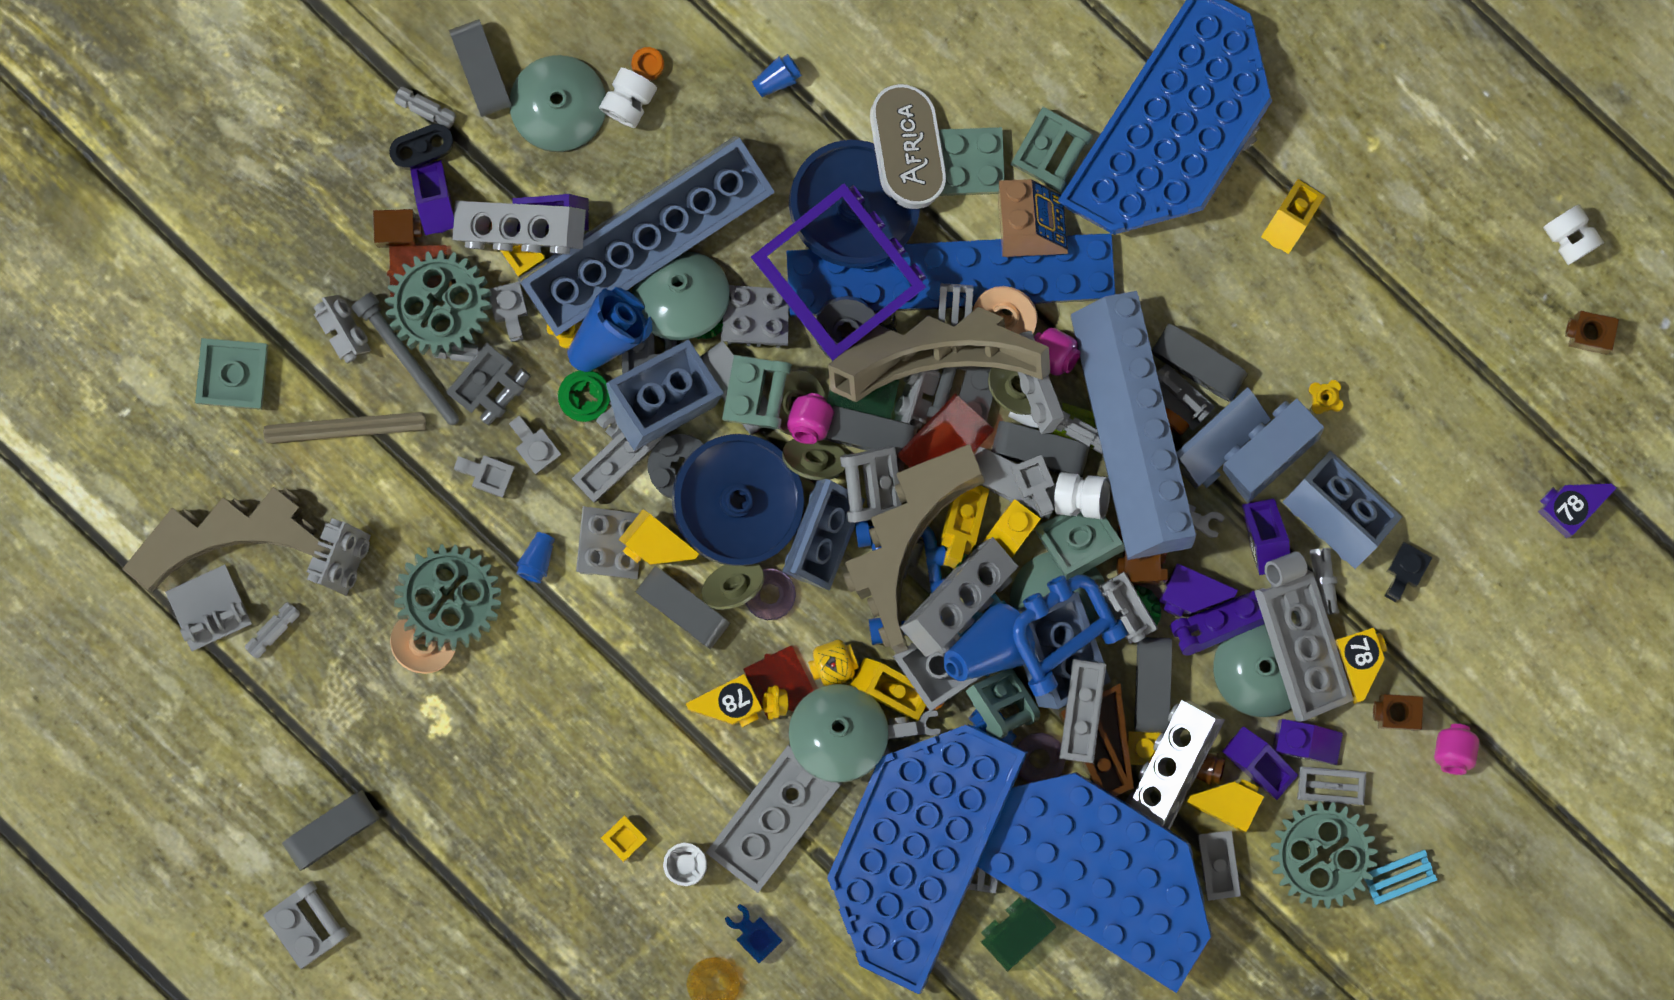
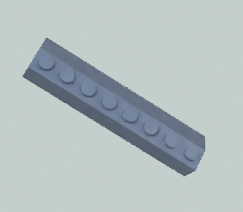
[517,136,775,336]
[1070,291,1196,560]

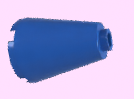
[567,287,652,372]
[944,603,1035,681]

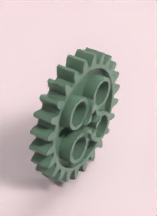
[385,250,492,357]
[394,544,501,651]
[1270,801,1378,909]

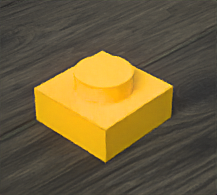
[501,245,546,277]
[1127,731,1162,766]
[601,815,648,862]

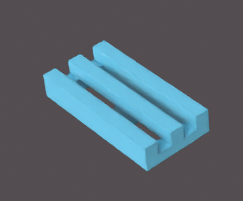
[1365,850,1437,905]

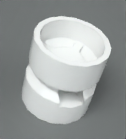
[599,67,657,128]
[1543,204,1604,265]
[1054,472,1110,519]
[663,843,707,886]

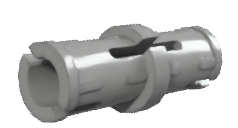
[1310,548,1339,615]

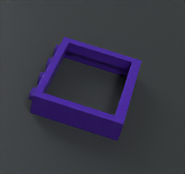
[751,183,926,361]

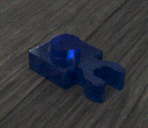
[725,904,783,963]

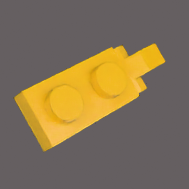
[941,485,989,569]

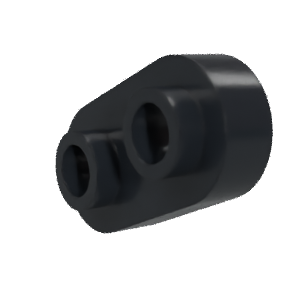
[389,124,454,170]

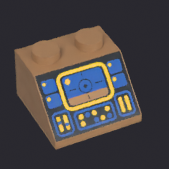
[998,179,1068,257]

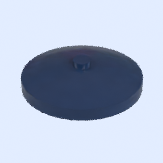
[789,140,920,268]
[672,434,804,566]

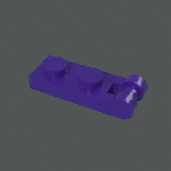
[1170,591,1265,656]

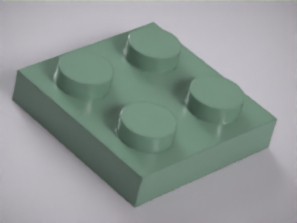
[938,127,1004,196]
[195,338,268,410]
[1035,511,1125,580]

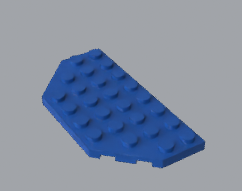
[1058,0,1272,235]
[827,724,1028,994]
[978,772,1212,993]

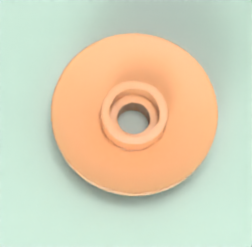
[973,286,1037,334]
[390,613,456,674]

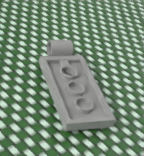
[1255,552,1354,722]
[706,743,842,893]

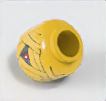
[808,640,859,686]

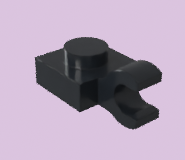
[1384,542,1432,603]

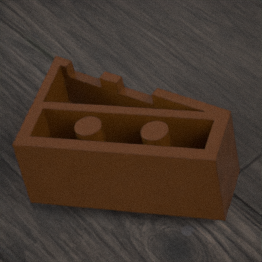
[1058,684,1134,796]

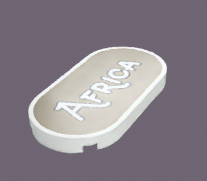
[870,84,946,209]

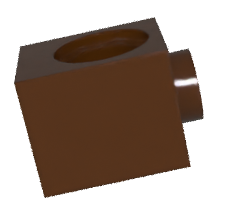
[373,209,422,248]
[1565,311,1619,355]
[1373,694,1423,731]

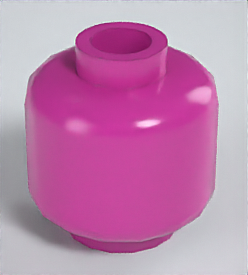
[1034,327,1080,376]
[787,393,834,444]
[1434,724,1479,775]

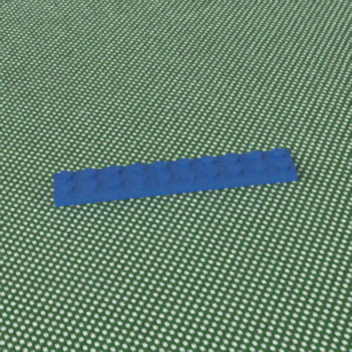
[786,233,1115,317]

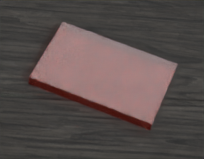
[897,393,995,468]

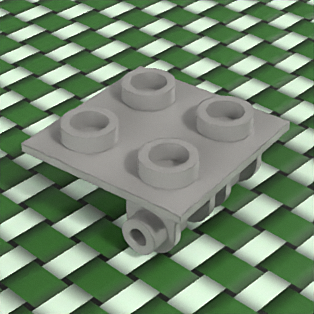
[721,285,788,348]
[576,506,639,580]
[306,518,371,596]
[165,565,252,651]

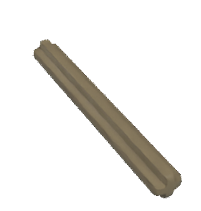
[263,412,426,444]

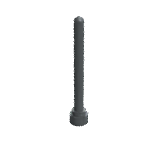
[351,292,459,425]

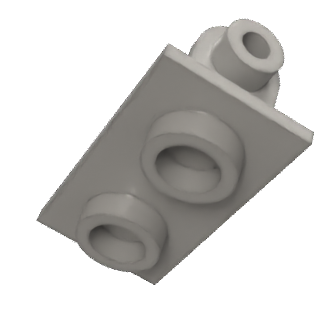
[314,295,371,364]
[1157,363,1215,431]
[894,369,941,430]
[1099,572,1158,644]

